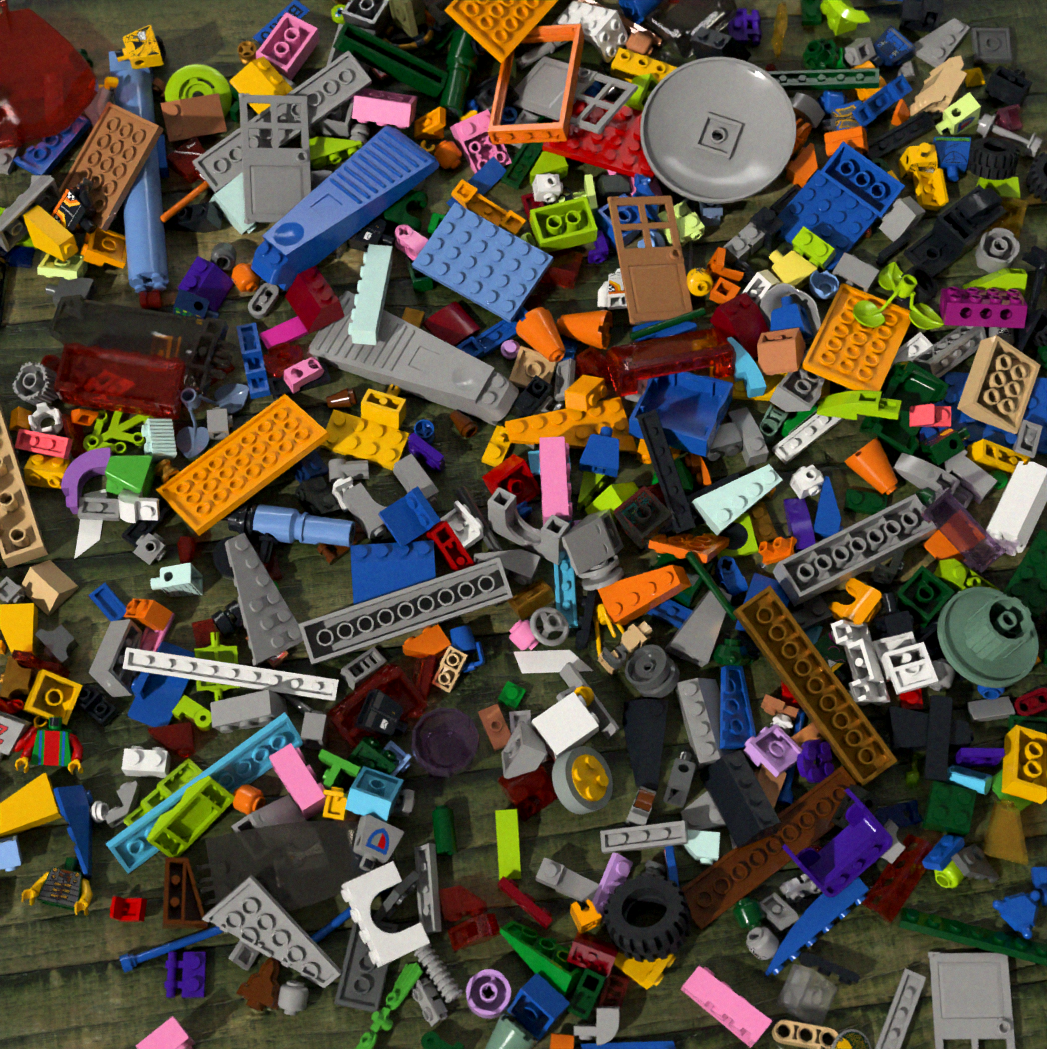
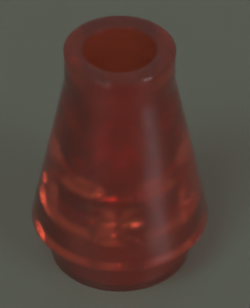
[177,536,198,564]

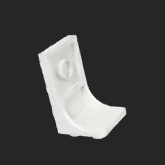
[552,1,629,63]

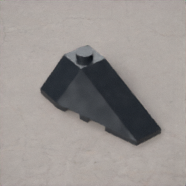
[622,699,668,790]

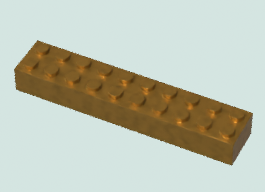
[733,586,897,786]

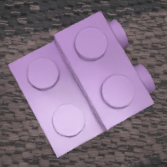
[743,724,802,778]

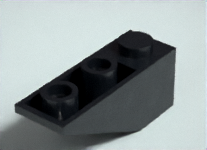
[163,202,223,233]

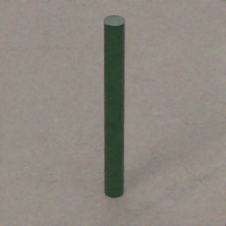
[629,307,706,341]
[685,551,737,620]

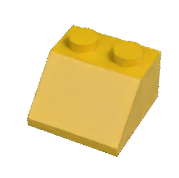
[22,669,83,725]

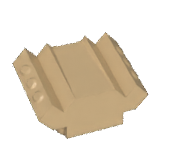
[908,56,967,118]

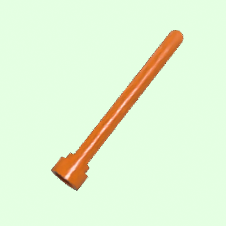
[160,180,210,222]

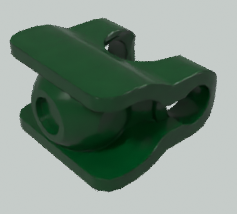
[384,190,428,233]

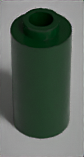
[432,805,458,856]

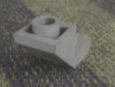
[104,781,141,828]

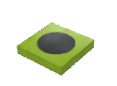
[710,512,758,561]

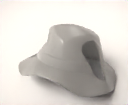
[759,283,821,343]

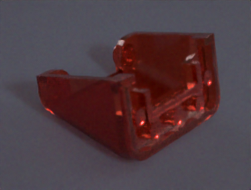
[325,663,428,750]

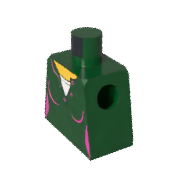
[814,631,848,682]

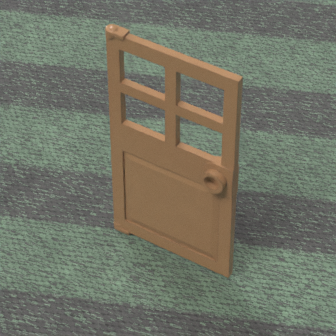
[607,195,693,324]

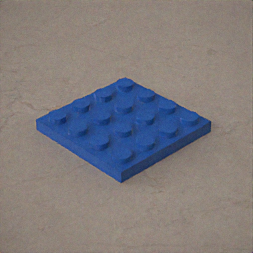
[777,169,879,273]

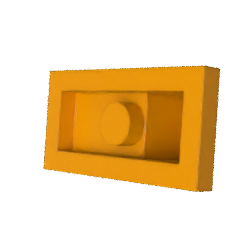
[414,107,446,139]

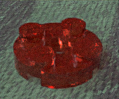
[263,342,304,378]

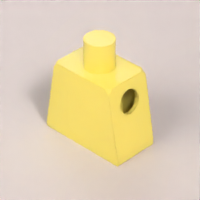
[769,250,817,289]

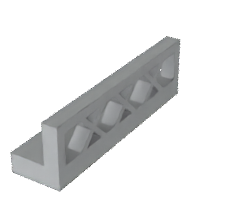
[913,326,986,378]

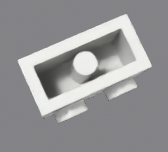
[122,746,171,778]

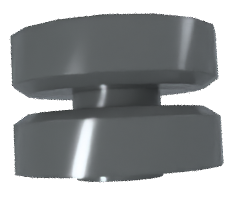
[625,644,680,699]

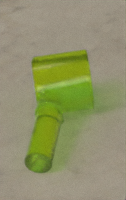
[905,755,920,785]

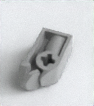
[945,450,997,505]

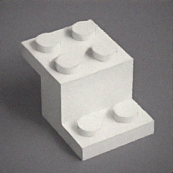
[872,632,938,695]

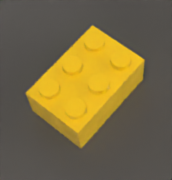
[1001,725,1047,804]

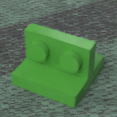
[318,749,361,791]

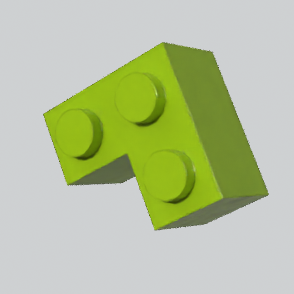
[585,482,640,525]

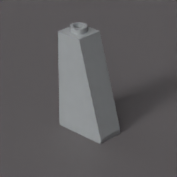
[664,588,732,667]

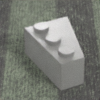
[88,619,142,697]
[210,689,288,733]

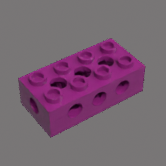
[939,287,1028,328]

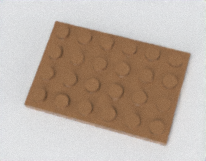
[56,102,164,231]

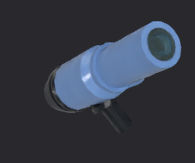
[221,502,355,564]

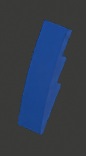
[236,322,271,399]

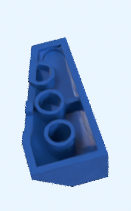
[53,785,94,879]

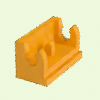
[570,899,602,933]

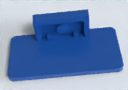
[128,642,194,731]

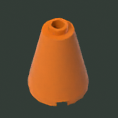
[516,307,566,362]
[556,310,613,349]
[844,437,898,495]

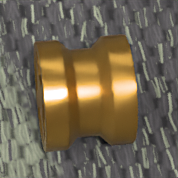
[237,41,257,65]
[153,459,180,484]

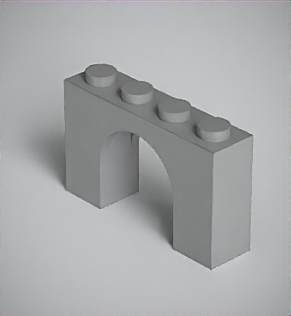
[342,453,439,539]
[488,487,570,566]

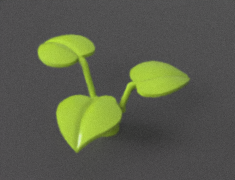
[853,262,944,330]

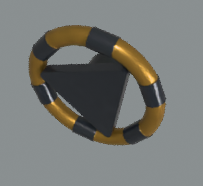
[381,21,435,51]

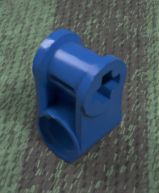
[715,556,748,597]

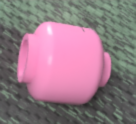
[509,619,540,650]

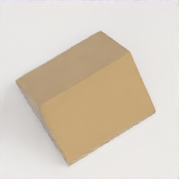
[21,560,79,616]

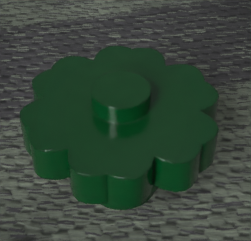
[803,38,840,70]

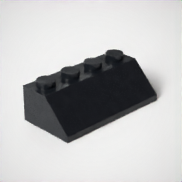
[700,750,781,849]

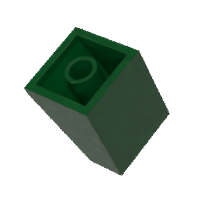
[647,553,713,609]

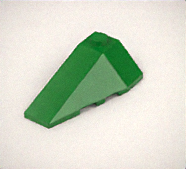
[499,920,585,997]

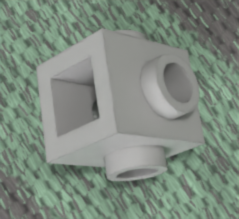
[133,533,167,565]

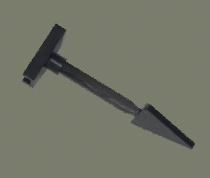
[1015,245,1047,352]

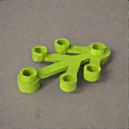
[83,401,156,455]

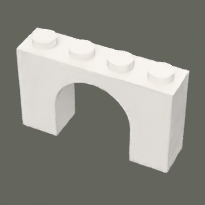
[341,861,430,967]

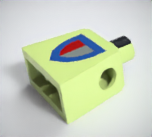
[936,92,981,136]

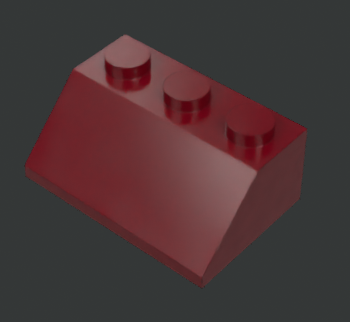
[285,266,345,334]

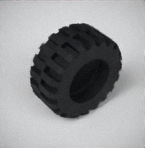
[604,874,693,962]

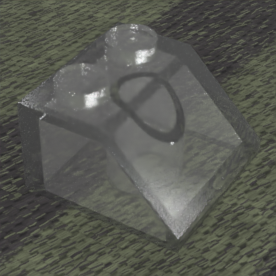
[776,964,838,1027]

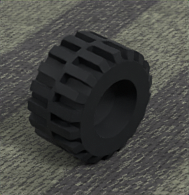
[967,138,1020,180]
[1026,152,1047,203]

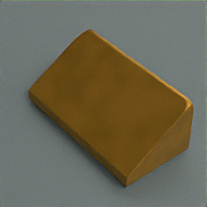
[507,578,555,620]

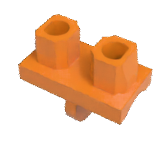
[758,536,797,565]

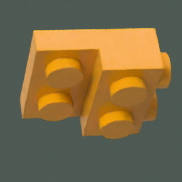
[80,227,127,269]

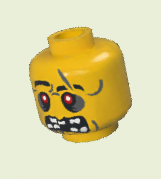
[686,267,713,296]

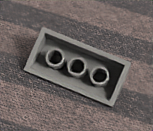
[0,176,61,252]
[675,678,736,770]

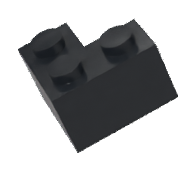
[899,0,944,32]

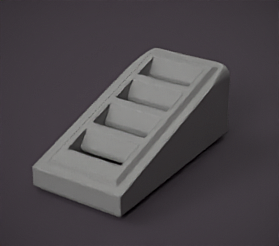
[340,646,387,690]

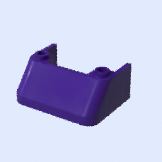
[782,788,893,897]

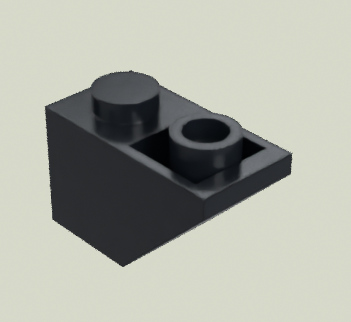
[512,375,552,419]

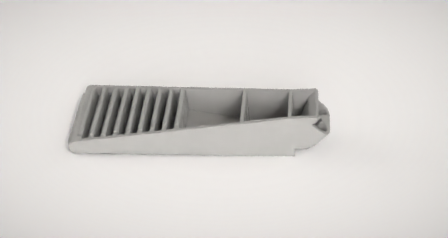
[306,291,519,426]

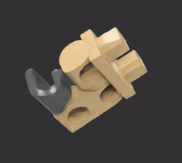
[598,621,653,676]

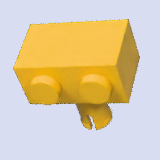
[361,384,406,429]

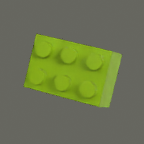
[530,196,598,253]

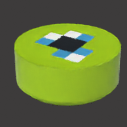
[331,4,346,24]

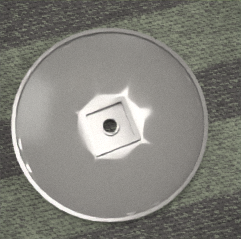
[640,57,796,204]

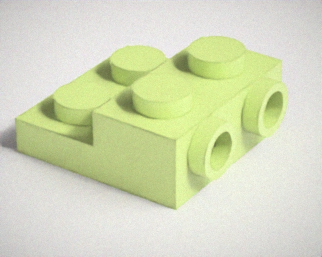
[651,201,705,247]
[37,253,88,280]

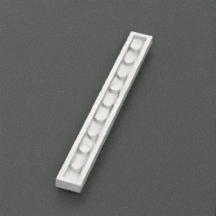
[772,332,933,465]
[122,647,339,701]

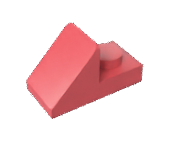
[909,404,951,427]

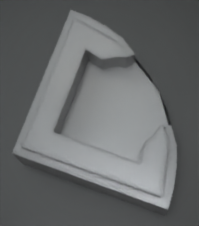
[896,61,916,82]

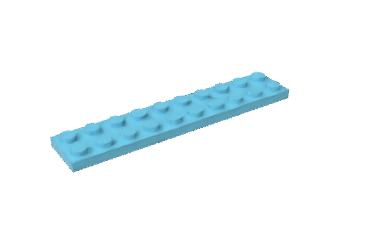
[105,712,303,874]

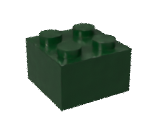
[895,565,955,629]
[921,781,977,838]

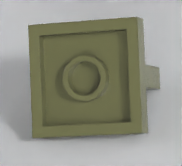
[388,0,427,37]

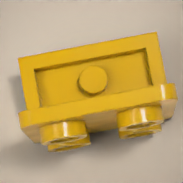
[614,951,676,990]

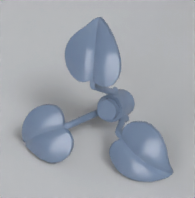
[156,378,249,458]

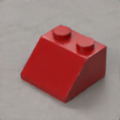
[482,454,541,505]

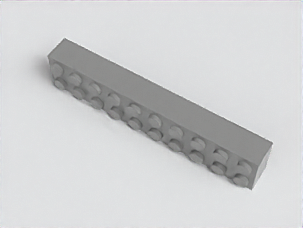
[298,557,513,665]

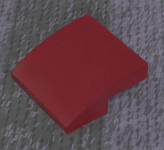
[423,301,480,347]

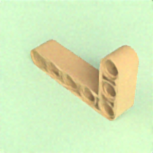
[772,1020,838,1049]

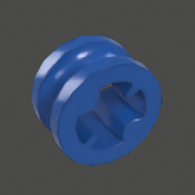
[501,107,517,125]
[517,501,533,519]

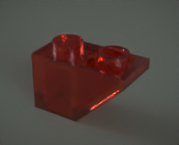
[439,885,487,922]

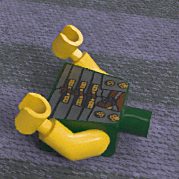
[21,857,93,916]

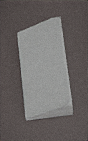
[966,696,1016,723]

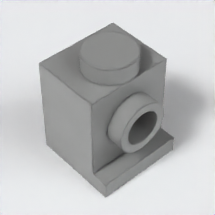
[845,37,876,65]

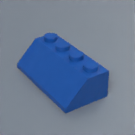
[820,141,905,220]

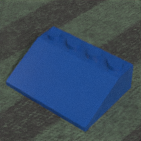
[350,540,436,605]

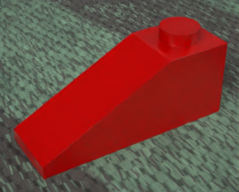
[424,521,475,572]

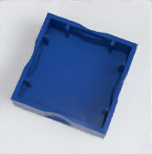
[629,362,733,457]

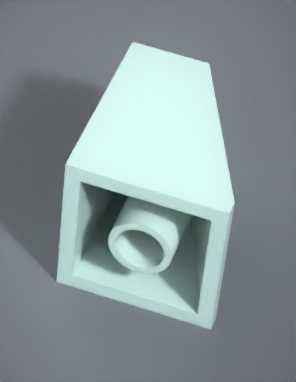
[209,172,258,235]

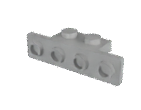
[556,662,619,740]

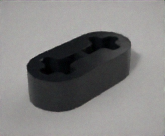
[596,66,622,100]

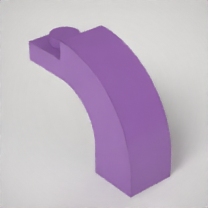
[61,448,114,514]

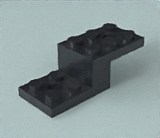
[903,185,1007,279]

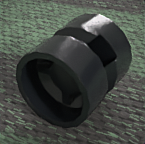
[210,600,244,639]

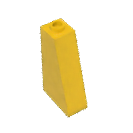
[0,773,62,839]

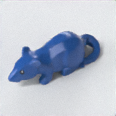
[633,174,662,231]

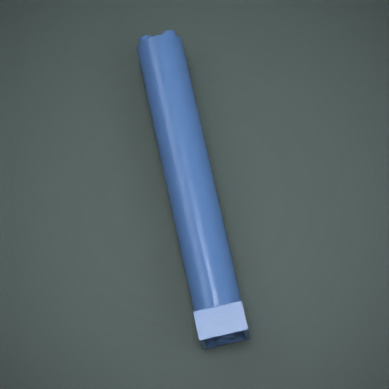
[108,51,169,293]

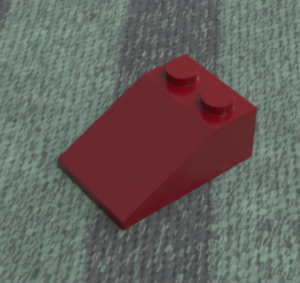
[710,292,769,360]

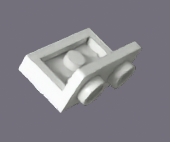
[440,500,484,550]

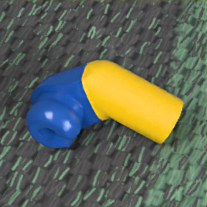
[458,99,479,122]

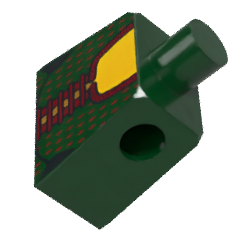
[918,427,970,465]

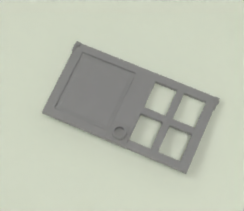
[511,56,638,135]
[238,93,311,224]
[928,952,1015,1049]

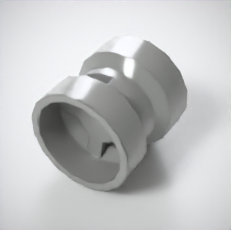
[349,124,370,146]

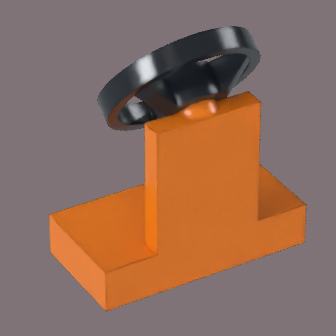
[706,247,755,285]

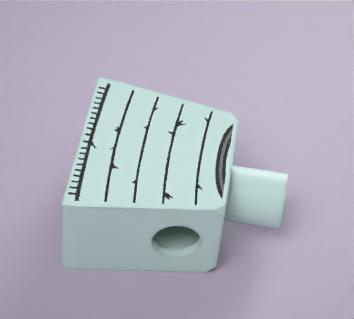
[150,563,203,597]

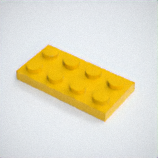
[320,410,410,470]

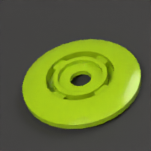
[165,64,232,119]

